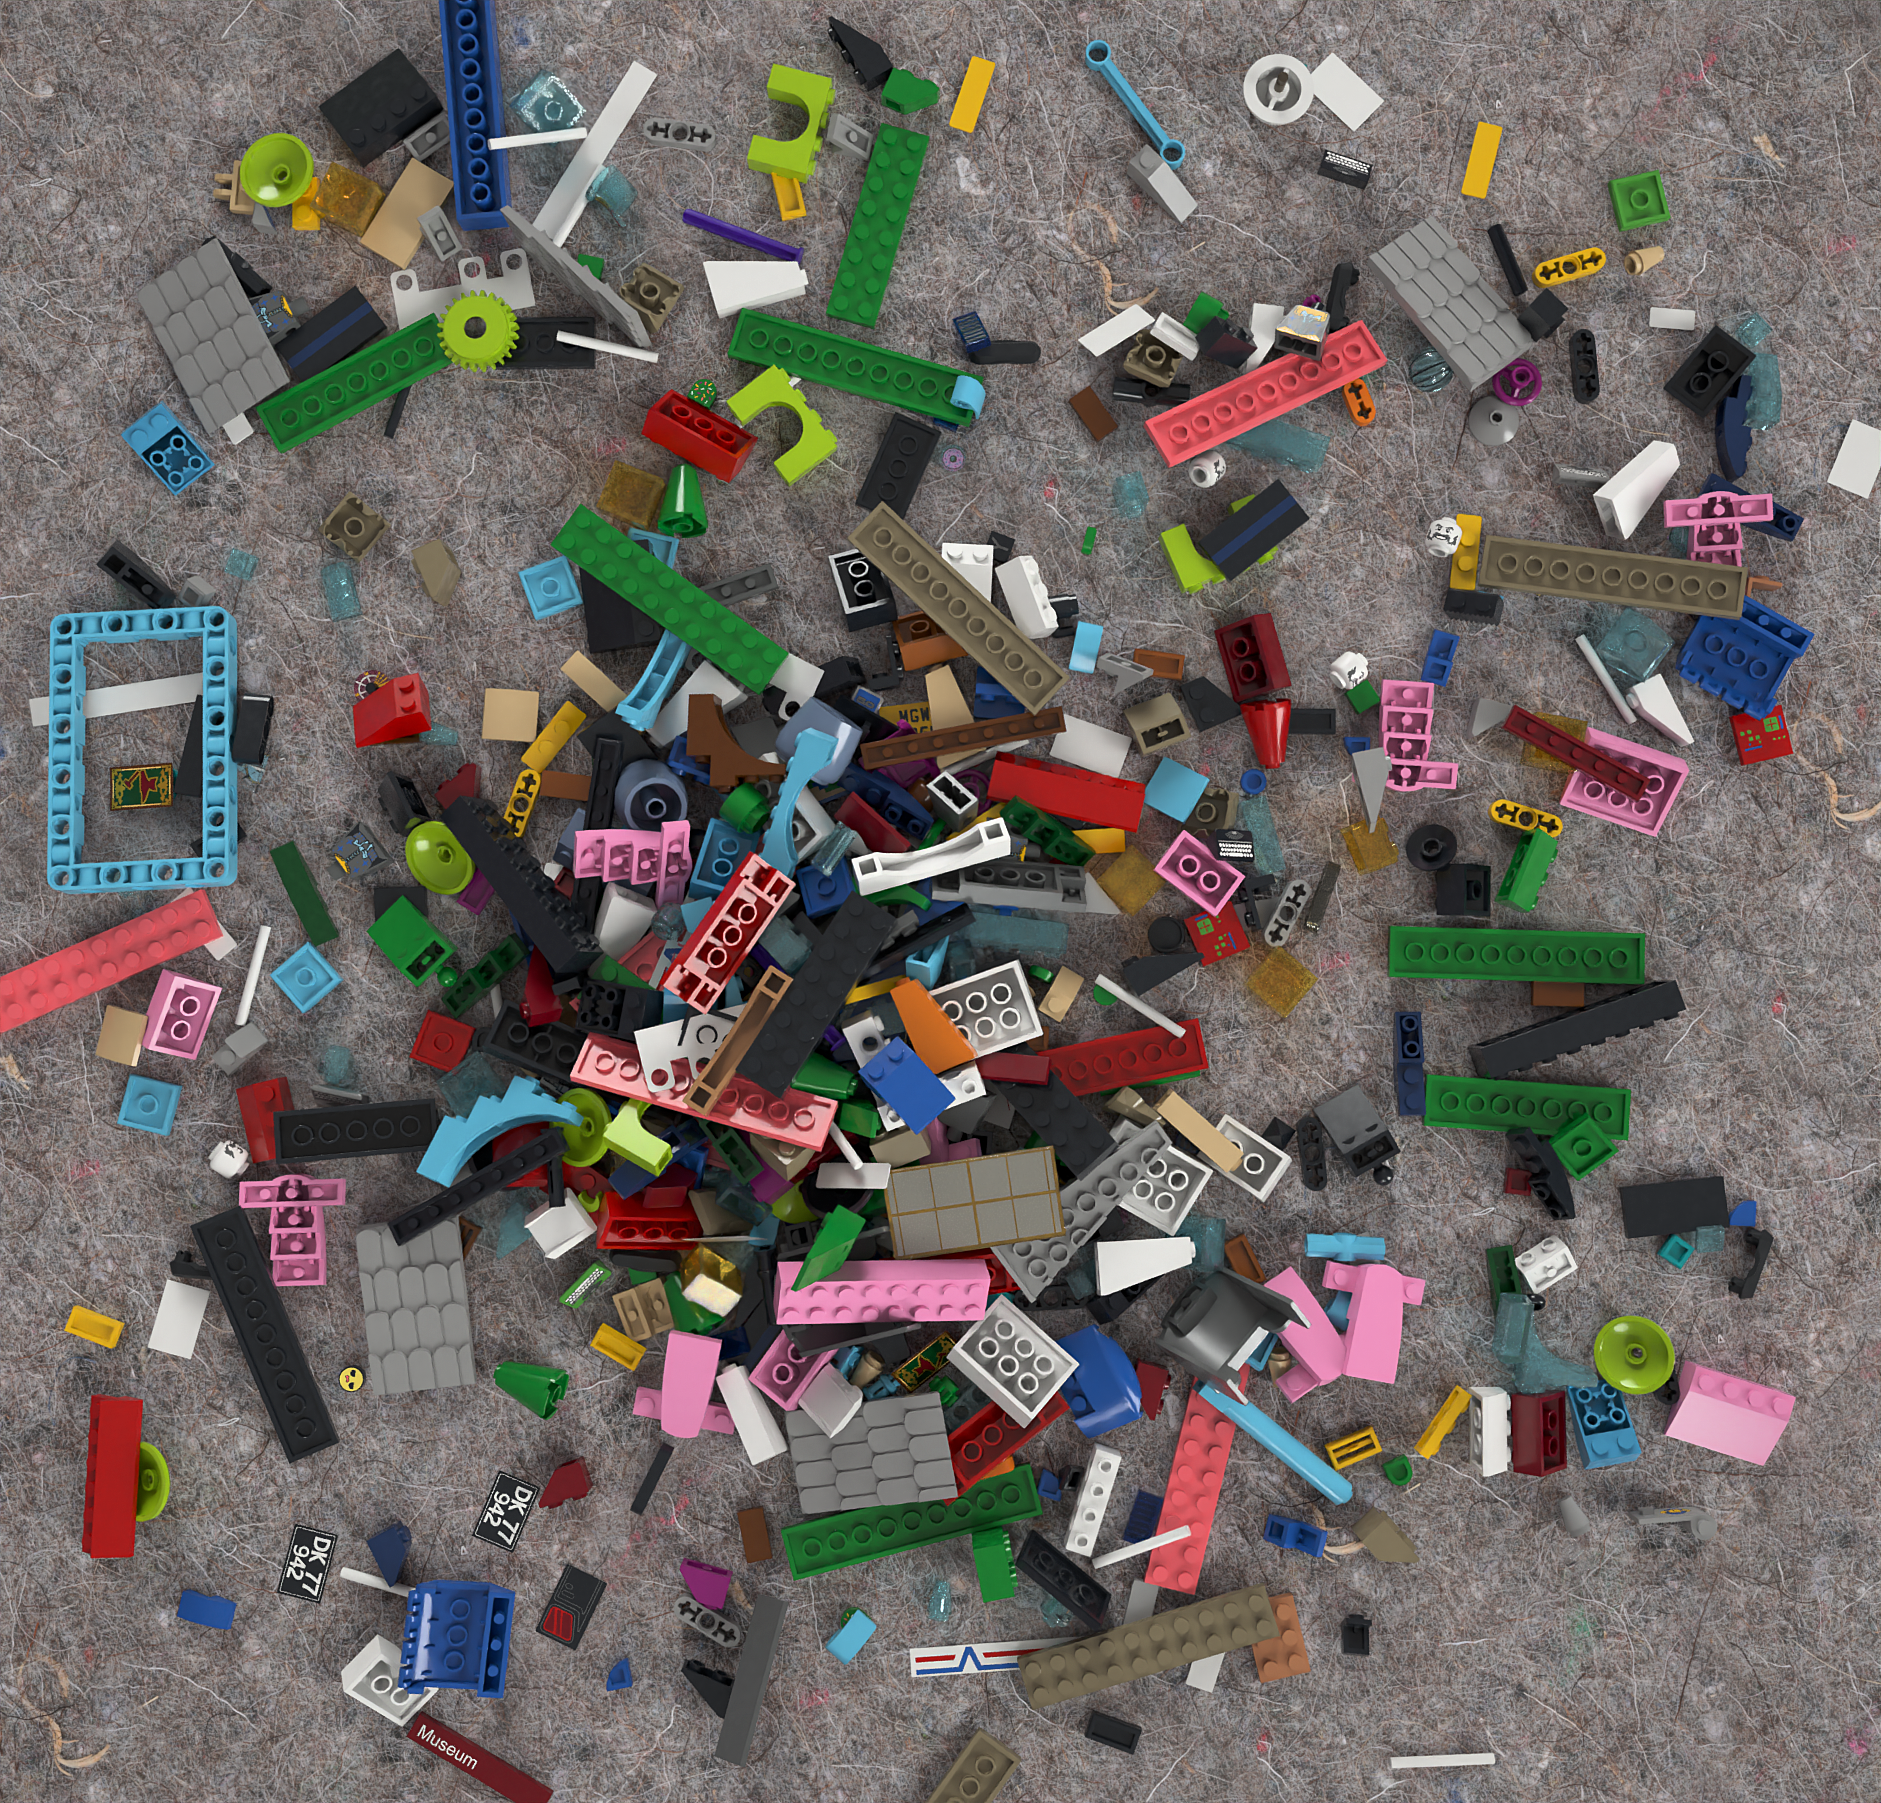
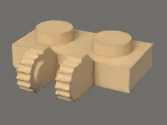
[213,160,255,215]

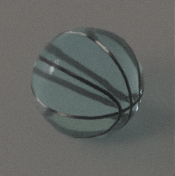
[1408,347,1454,393]

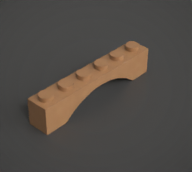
[682,965,793,1117]

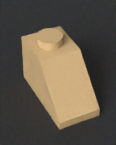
[1037,965,1084,1022]

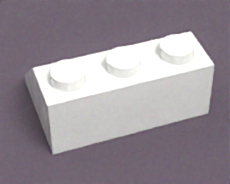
[995,555,1059,639]
[1469,1387,1511,1476]

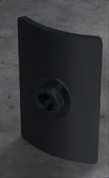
[833,695,900,760]

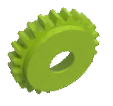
[437,290,519,373]

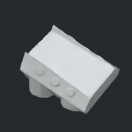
[524,1188,597,1259]
[798,1363,863,1438]

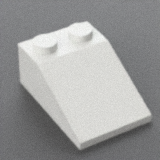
[942,543,993,603]
[1197,1114,1292,1203]
[341,1634,439,1727]

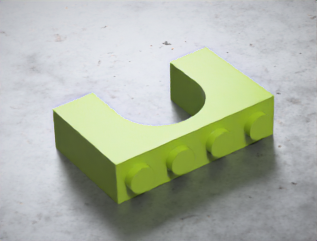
[747,63,836,184]
[726,364,838,487]
[1158,494,1278,594]
[602,1098,673,1177]

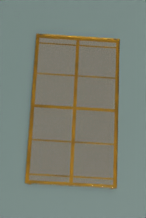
[884,1146,1066,1260]

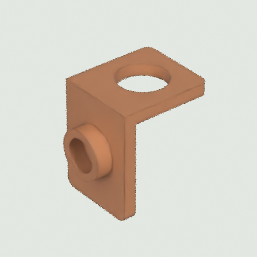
[1745,576,1783,597]

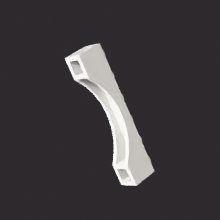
[851,817,1010,896]

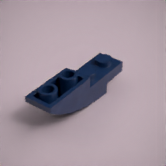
[1715,374,1753,483]
[1697,473,1804,542]
[837,762,934,841]
[1393,1012,1426,1116]
[608,1117,708,1200]

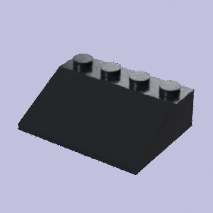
[318,48,444,168]
[579,539,664,654]

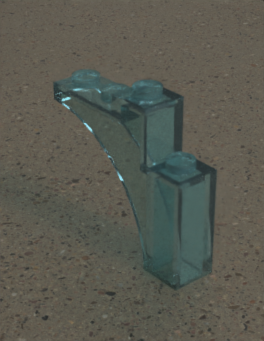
[1491,1293,1598,1394]

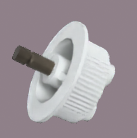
[1243,54,1314,126]

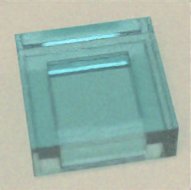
[1735,312,1773,349]
[224,548,259,582]
[1694,1225,1725,1253]

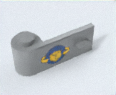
[1628,1506,1717,1540]

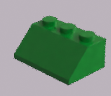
[1494,828,1558,913]

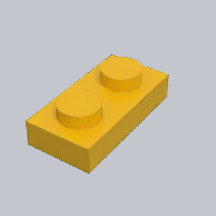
[292,177,320,230]

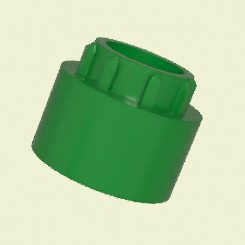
[1183,291,1229,335]
[719,783,772,834]

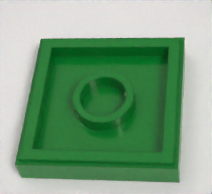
[1548,1112,1619,1182]

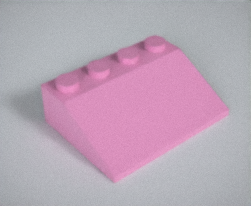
[1559,727,1689,837]
[1664,1360,1796,1466]

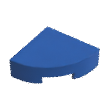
[1343,737,1370,756]
[1728,1200,1757,1227]
[1036,1467,1061,1502]
[606,1658,633,1692]

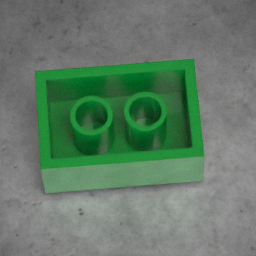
[972,1525,1018,1603]

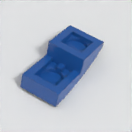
[1420,629,1460,687]
[177,1589,237,1630]

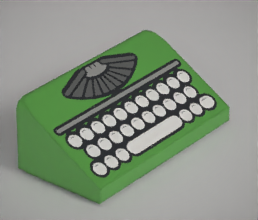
[559,1260,612,1308]

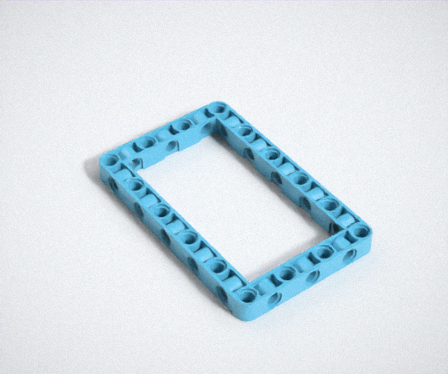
[47,606,237,894]

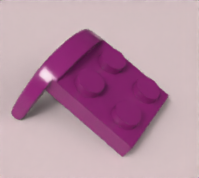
[857,719,941,789]

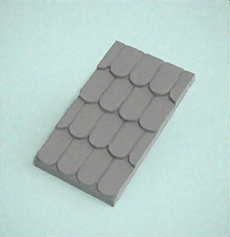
[500,205,652,349]
[1367,216,1533,392]
[136,238,290,435]
[355,1214,477,1396]
[784,1391,958,1514]

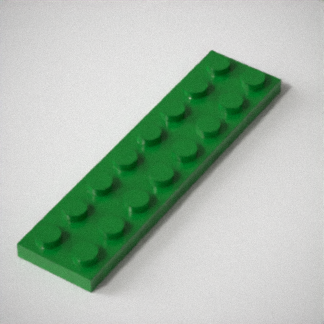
[826,123,930,329]
[255,312,453,454]
[1422,1074,1631,1141]

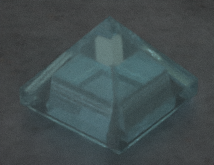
[1667,526,1689,553]

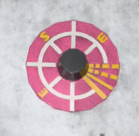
[354,670,390,702]

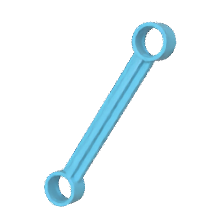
[1085,40,1185,170]

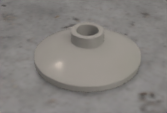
[1468,396,1519,446]

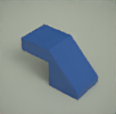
[1263,1514,1328,1557]

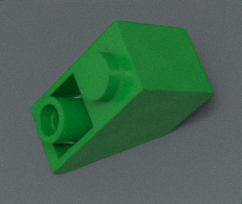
[881,68,940,115]
[834,1098,882,1138]

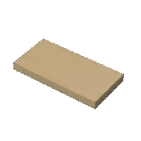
[360,158,454,271]

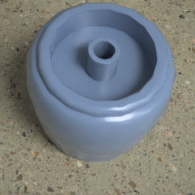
[775,697,863,786]
[614,759,688,832]

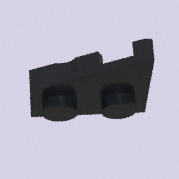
[1179,676,1242,733]

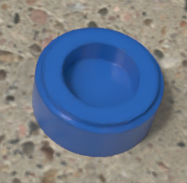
[1240,769,1267,795]

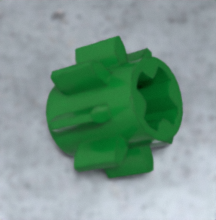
[929,1375,959,1407]

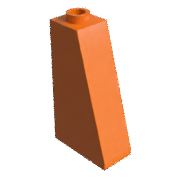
[890,976,978,1074]

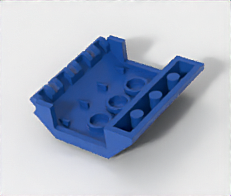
[1675,595,1815,721]
[397,1580,515,1698]

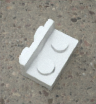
[1515,1235,1578,1294]

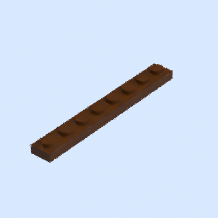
[860,706,1067,770]

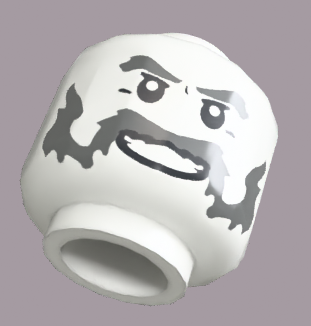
[1188,450,1226,488]
[1425,517,1462,557]
[1329,651,1368,689]
[208,1140,250,1179]

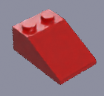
[353,673,432,748]

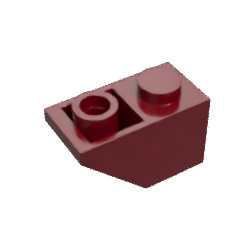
[434,762,482,809]
[642,1162,698,1208]
[1134,1358,1171,1421]
[538,1456,593,1509]

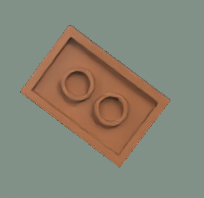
[1251,1592,1311,1683]

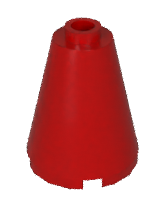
[1240,698,1292,769]

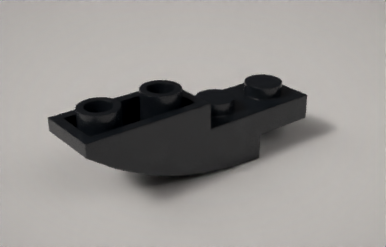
[1505,1127,1576,1220]

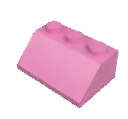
[1153,830,1245,917]
[142,969,222,1060]
[748,1329,840,1411]

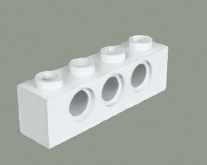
[842,1009,891,1102]
[877,1060,986,1131]
[1064,1443,1122,1557]

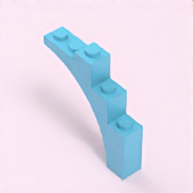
[615,629,691,731]
[416,1075,584,1187]

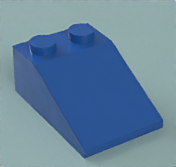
[858,1036,956,1135]

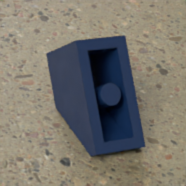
[366,1520,412,1588]

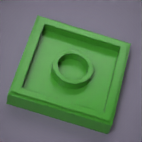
[1607,170,1671,232]

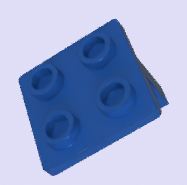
[973,666,1025,719]
[665,735,711,785]

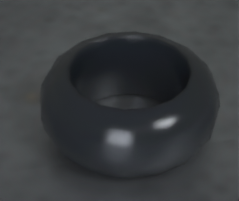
[1521,1293,1546,1311]

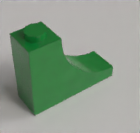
[836,875,933,912]

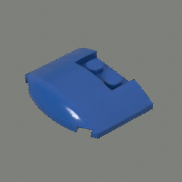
[1055,1324,1143,1439]

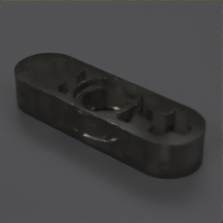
[1303,860,1341,934]

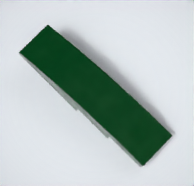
[999,795,1096,866]
[269,840,340,947]
[441,933,531,1019]
[694,1116,764,1186]
[1485,1245,1528,1351]

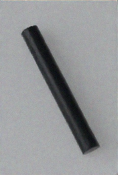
[383,385,412,439]

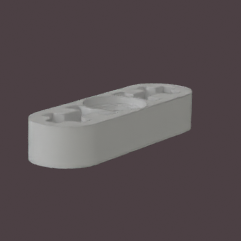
[643,118,717,152]
[1261,879,1310,947]
[674,1593,742,1648]

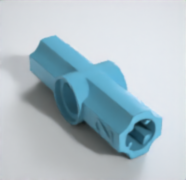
[1304,1233,1385,1261]

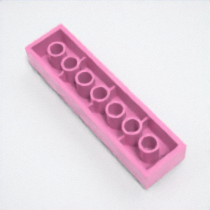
[773,1259,991,1324]

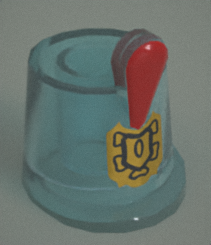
[585,164,638,227]

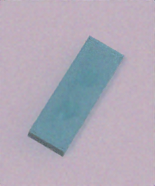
[1240,796,1286,876]

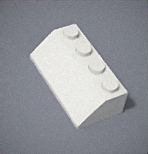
[743,752,840,864]

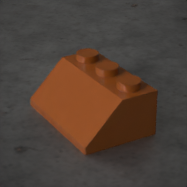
[892,611,969,671]

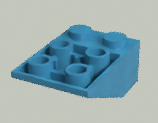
[121,400,215,496]
[1566,1379,1642,1470]

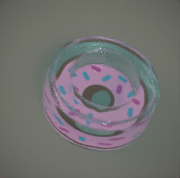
[941,445,966,472]

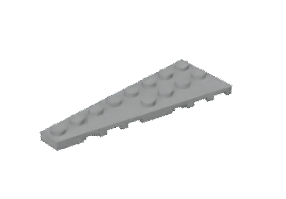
[988,1120,1172,1303]

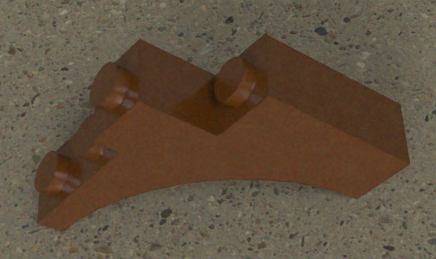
[686,694,789,795]

